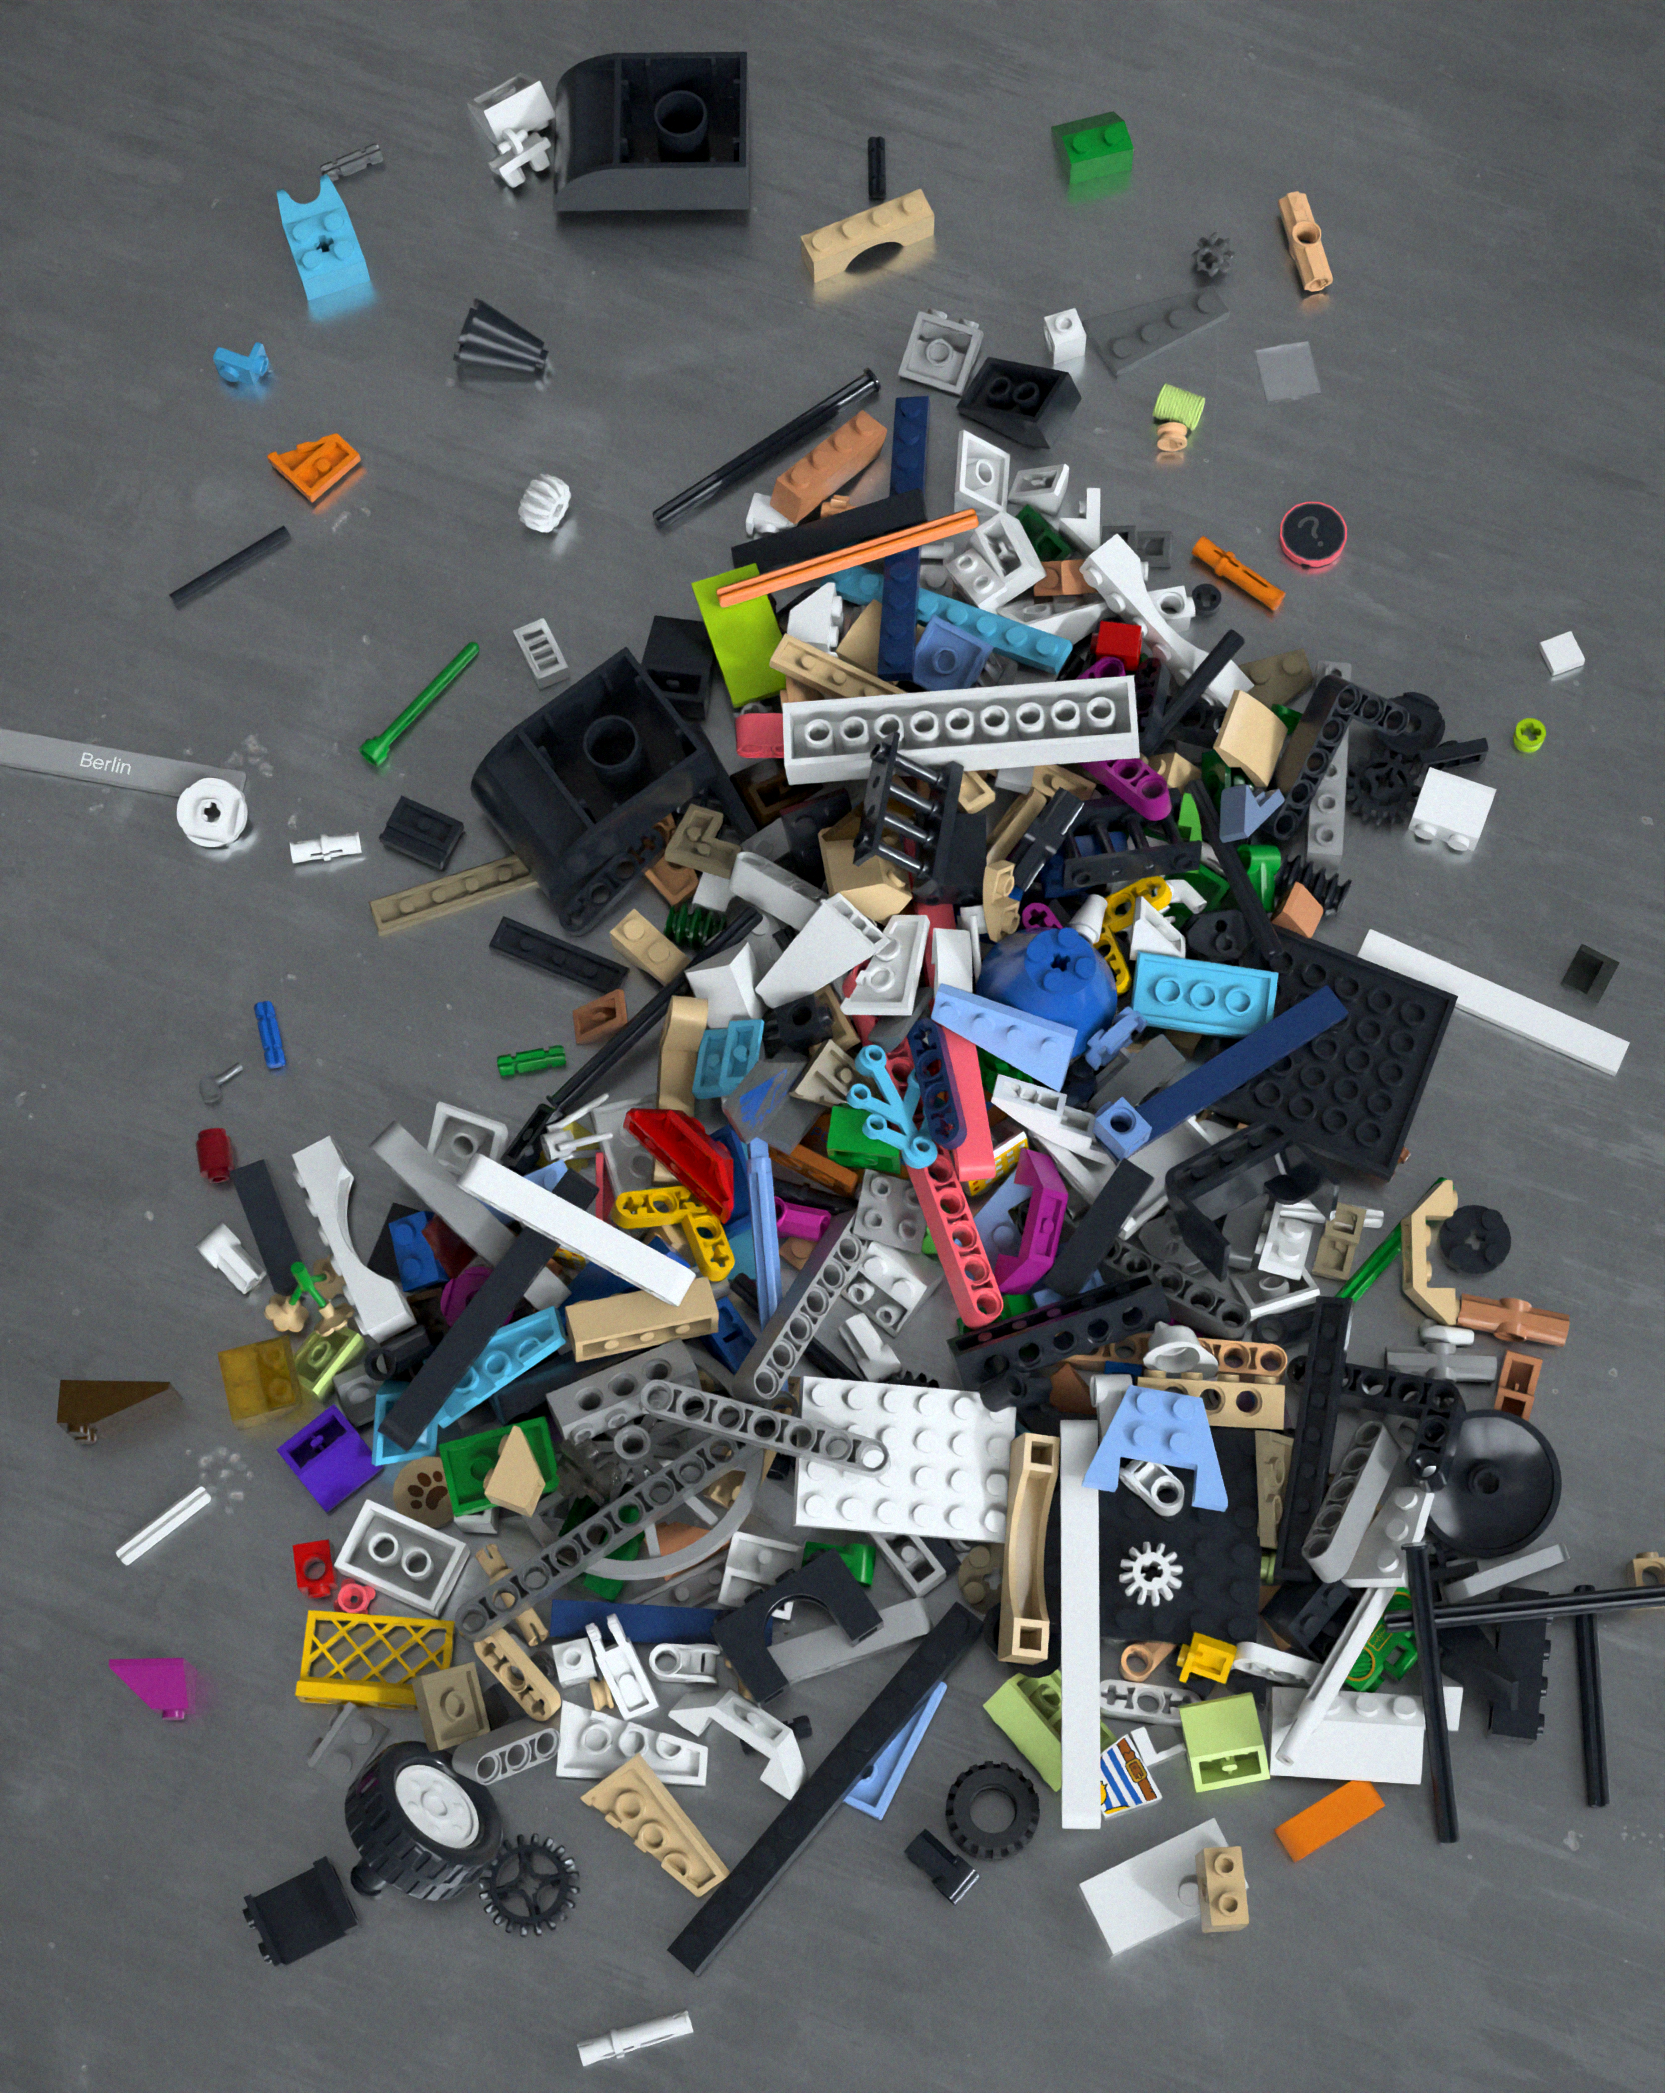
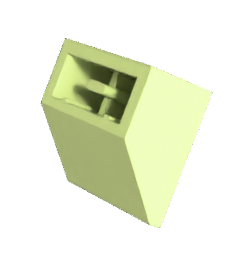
[1178,1692,1270,1793]

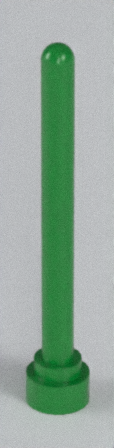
[358,641,480,767]

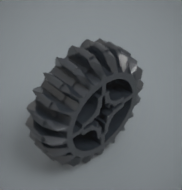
[479,1833,581,1938]

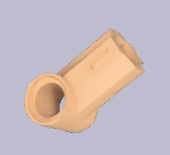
[1118,1641,1178,1683]

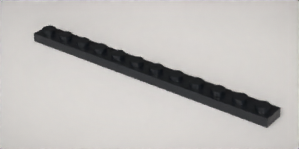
[667,1601,983,1977]

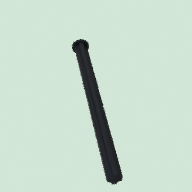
[652,368,881,528]
[546,905,763,1117]
[1401,1542,1460,1844]
[1383,1584,1665,1633]

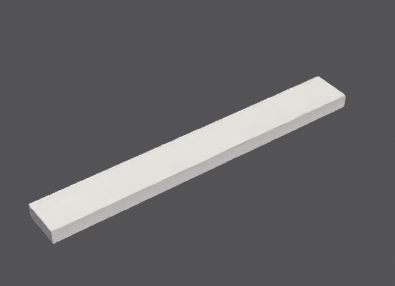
[1357,929,1630,1077]

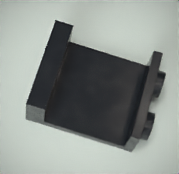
[242,1856,362,1970]

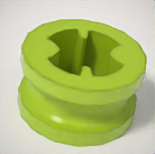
[1513,718,1546,753]

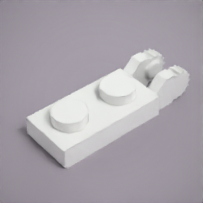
[585,1613,659,1721]

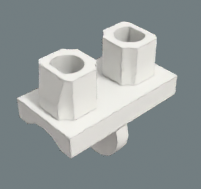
[487,128,551,188]

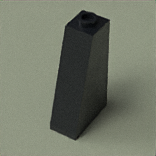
[230,1159,308,1297]

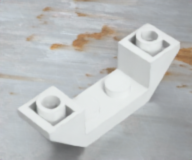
[668,1688,809,1800]

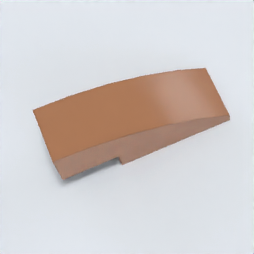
[1490,1349,1543,1421]

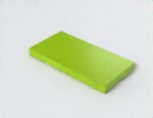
[691,563,787,709]

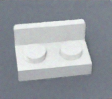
[945,548,1007,615]
[1255,1202,1314,1281]

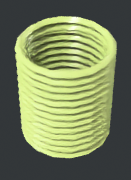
[1152,383,1205,431]

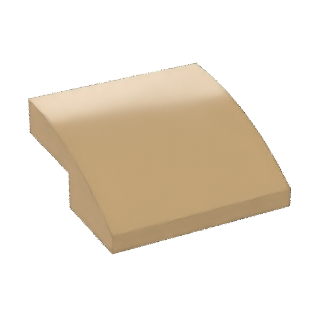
[835,599,925,686]
[1213,690,1288,787]

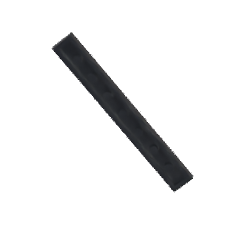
[1273,1296,1355,1583]

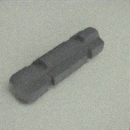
[320,143,383,182]

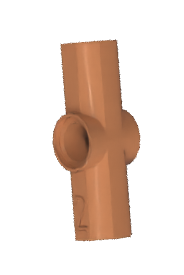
[1456,1293,1570,1347]

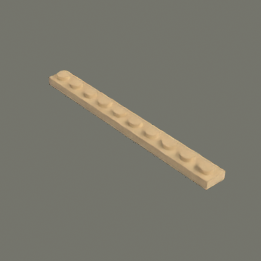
[769,633,1097,803]

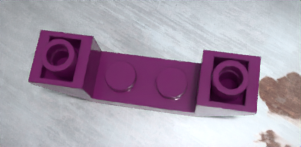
[994,1148,1069,1295]

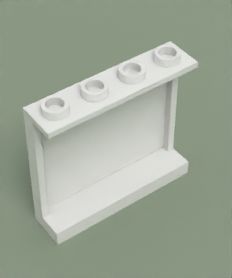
[1027,1047,1219,1241]

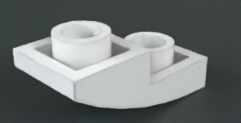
[931,928,972,999]

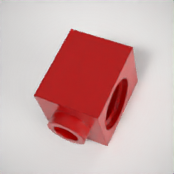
[1090,621,1143,671]
[292,1539,339,1598]

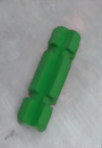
[497,1045,566,1076]

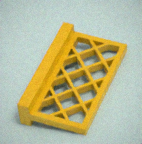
[295,1610,456,1711]

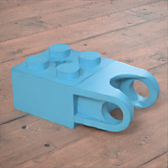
[276,174,370,301]

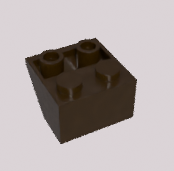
[730,758,824,831]

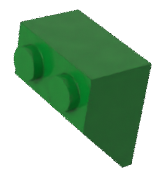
[1051,111,1134,185]
[827,1103,901,1174]

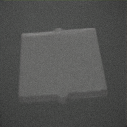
[1255,341,1321,404]

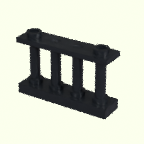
[853,731,964,898]
[1043,787,1202,890]

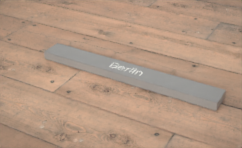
[0,728,247,804]

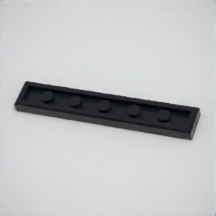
[731,488,928,575]

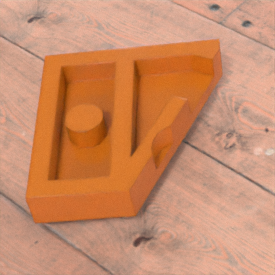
[267,433,361,503]

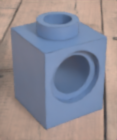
[1093,1097,1152,1161]

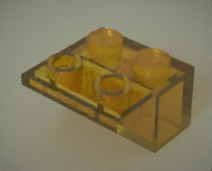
[217,1335,304,1431]

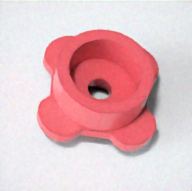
[333,1578,376,1614]

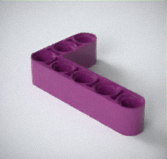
[1076,657,1172,821]

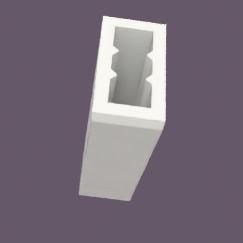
[754,893,891,1009]

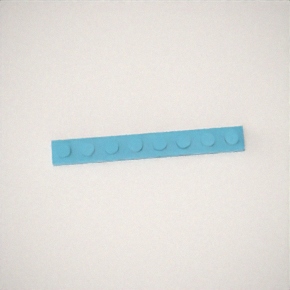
[819,565,1073,675]

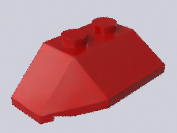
[623,1108,734,1224]

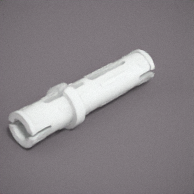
[577,2008,693,2066]

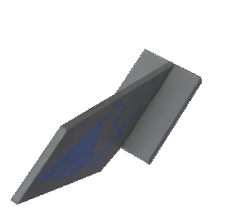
[721,1045,828,1155]

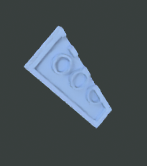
[843,1682,947,1821]

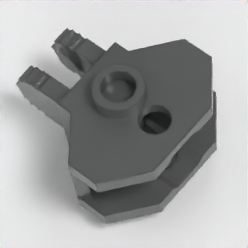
[1139,1209,1207,1275]

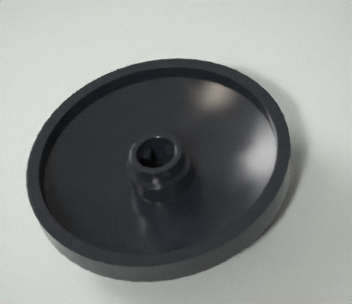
[1413,1409,1562,1557]

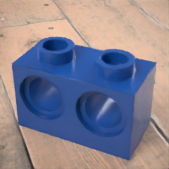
[698,1296,757,1376]

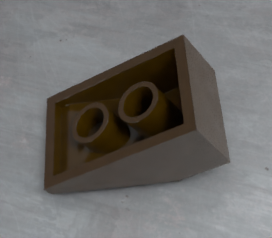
[57,1380,183,1444]

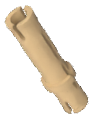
[475,1544,549,1646]

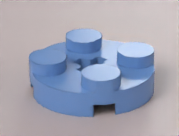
[1084,1006,1147,1071]

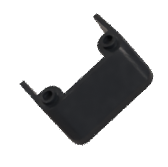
[1164,1118,1341,1283]

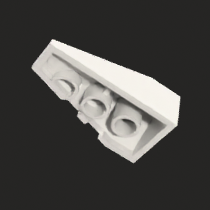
[995,592,1118,666]

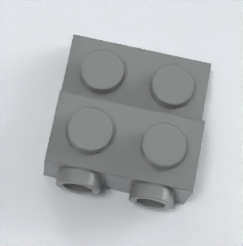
[898,308,984,396]

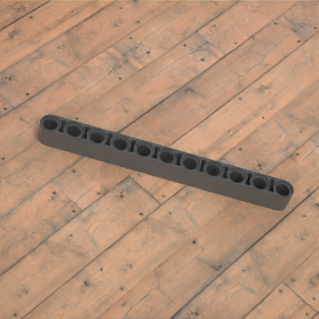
[455,1391,798,1642]

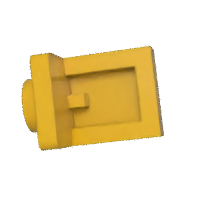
[1176,1632,1237,1684]

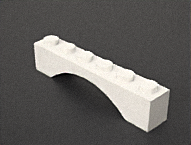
[1079,534,1254,709]
[292,1136,417,1344]

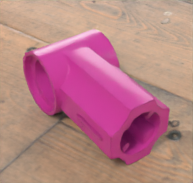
[774,1196,831,1242]

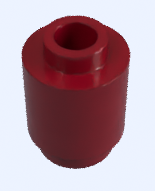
[195,1128,235,1183]

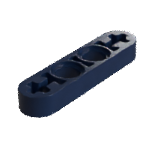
[908,1018,967,1150]

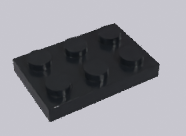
[779,787,852,894]

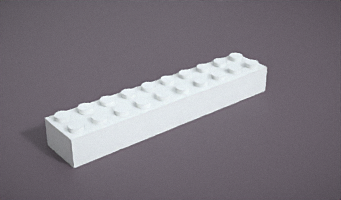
[782,675,1140,785]

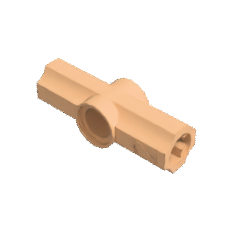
[1278,191,1333,292]

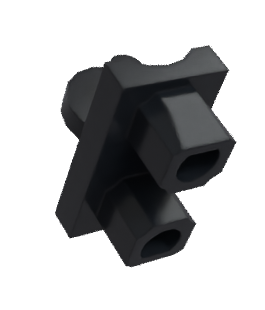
[1408,1542,1479,1604]

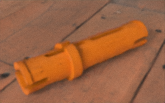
[1191,535,1286,611]

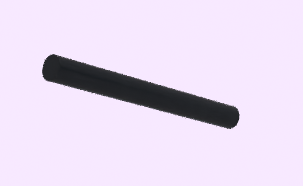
[169,525,291,606]

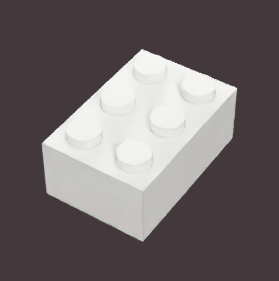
[334,1499,470,1618]

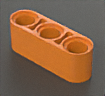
[1274,1780,1386,1863]

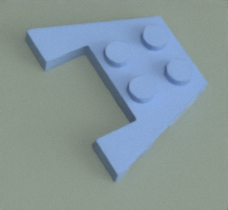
[953,1166,1049,1307]
[1081,1385,1228,1512]

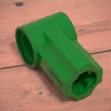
[1236,844,1281,914]
[802,1541,877,1587]

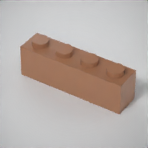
[769,410,888,525]

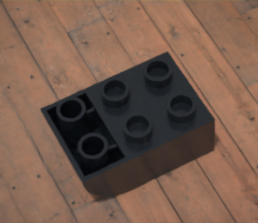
[553,52,750,211]
[470,647,719,901]

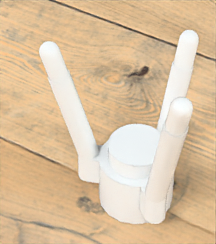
[957,904,1002,983]
[540,1093,613,1162]

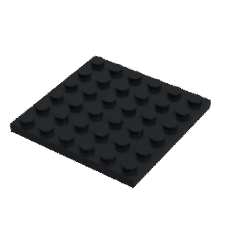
[1204,923,1458,1182]
[1044,1411,1269,1646]

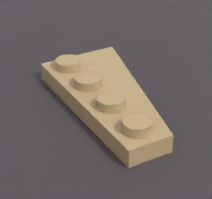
[580,1753,731,1898]

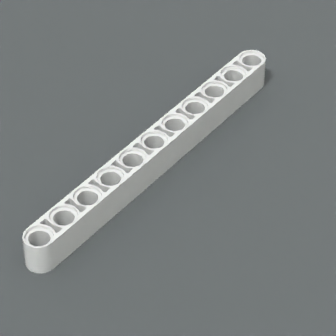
[1060,1420,1101,1829]

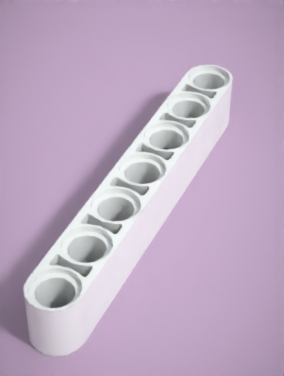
[456,1152,696,1307]

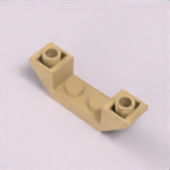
[1401,1180,1460,1326]

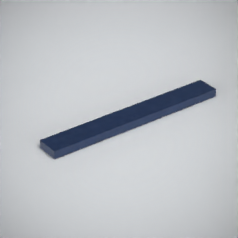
[1095,985,1349,1166]

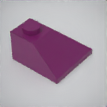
[109,1658,197,1720]

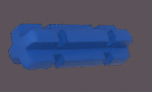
[254,1001,286,1069]

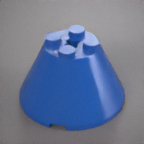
[975,927,1117,1059]

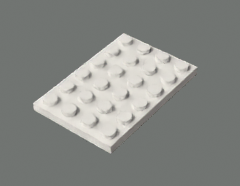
[792,1376,1016,1543]

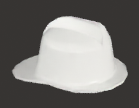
[1143,1321,1219,1380]

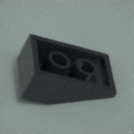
[956,357,1082,449]

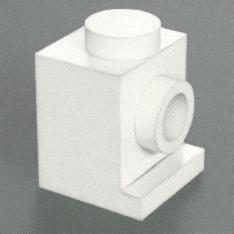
[745,493,798,538]

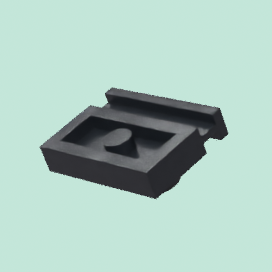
[379,795,464,870]

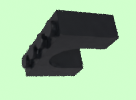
[709,1547,884,1709]

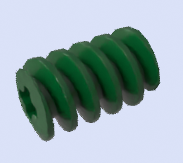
[663,902,727,951]

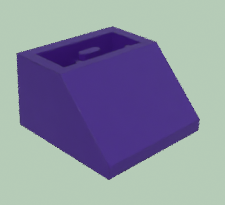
[276,1404,384,1513]

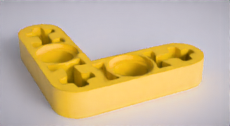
[1093,876,1172,997]
[610,1186,735,1282]

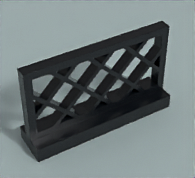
[671,721,759,878]

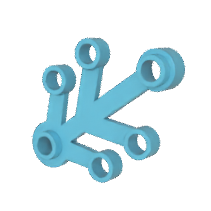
[846,1045,946,1169]

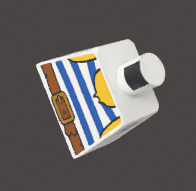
[1100,1734,1163,1822]

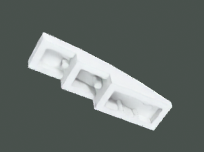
[991,1074,1119,1168]

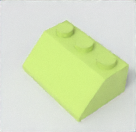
[983,1669,1118,1792]

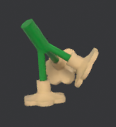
[264,1254,355,1337]

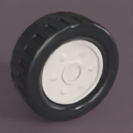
[344,1741,503,1901]

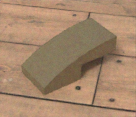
[1311,1202,1367,1283]

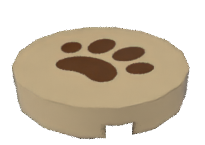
[393,1456,454,1529]

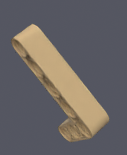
[651,995,708,1188]

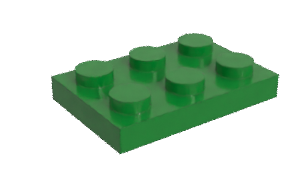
[438,1416,563,1518]

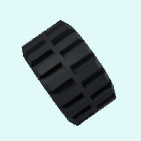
[945,1761,1040,1861]

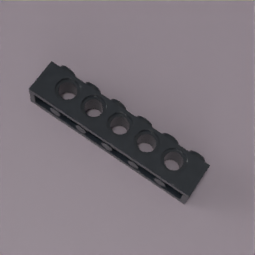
[946,1269,1172,1391]

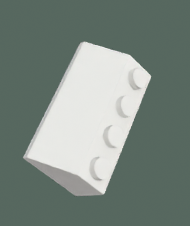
[1268,1687,1424,1785]

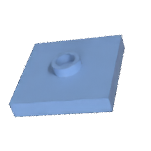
[910,615,994,691]

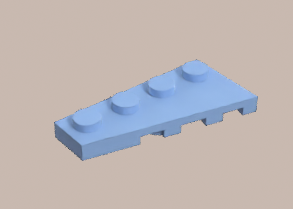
[931,983,1078,1093]

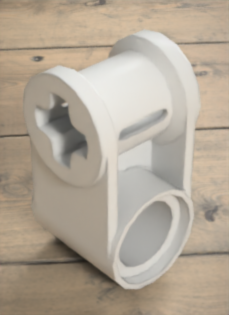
[1119,1459,1184,1516]
[649,1643,720,1686]

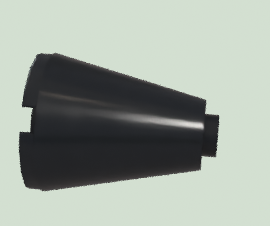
[453,298,549,374]

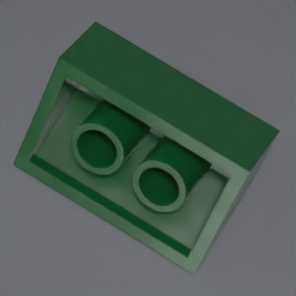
[542,1477,658,1603]

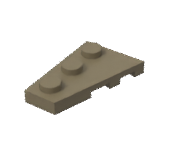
[1255,1430,1294,1549]

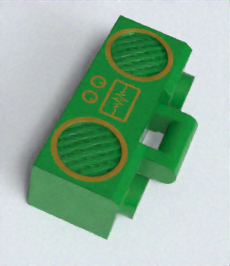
[1342,1587,1418,1693]

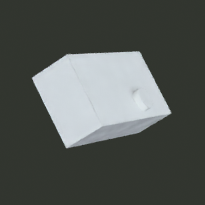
[1077,1818,1249,1958]

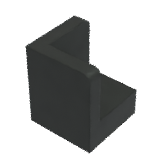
[1562,944,1620,1003]

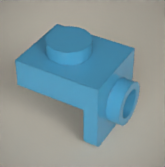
[213,342,269,386]

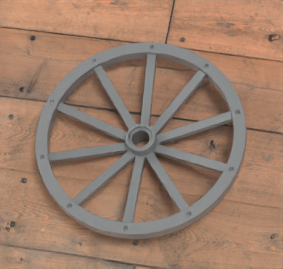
[520,1343,764,1580]

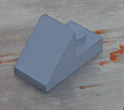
[1219,784,1285,843]

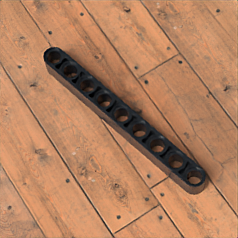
[377,1168,600,1452]

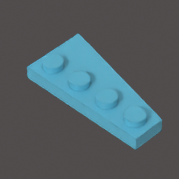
[423,1306,567,1429]

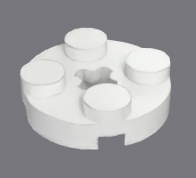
[177,778,248,847]

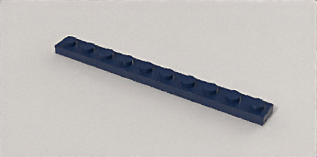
[877,396,931,682]

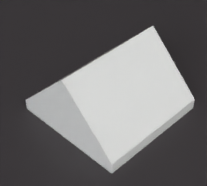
[954,430,1010,516]
[684,940,769,1030]
[427,1101,510,1177]
[1229,1267,1320,1328]

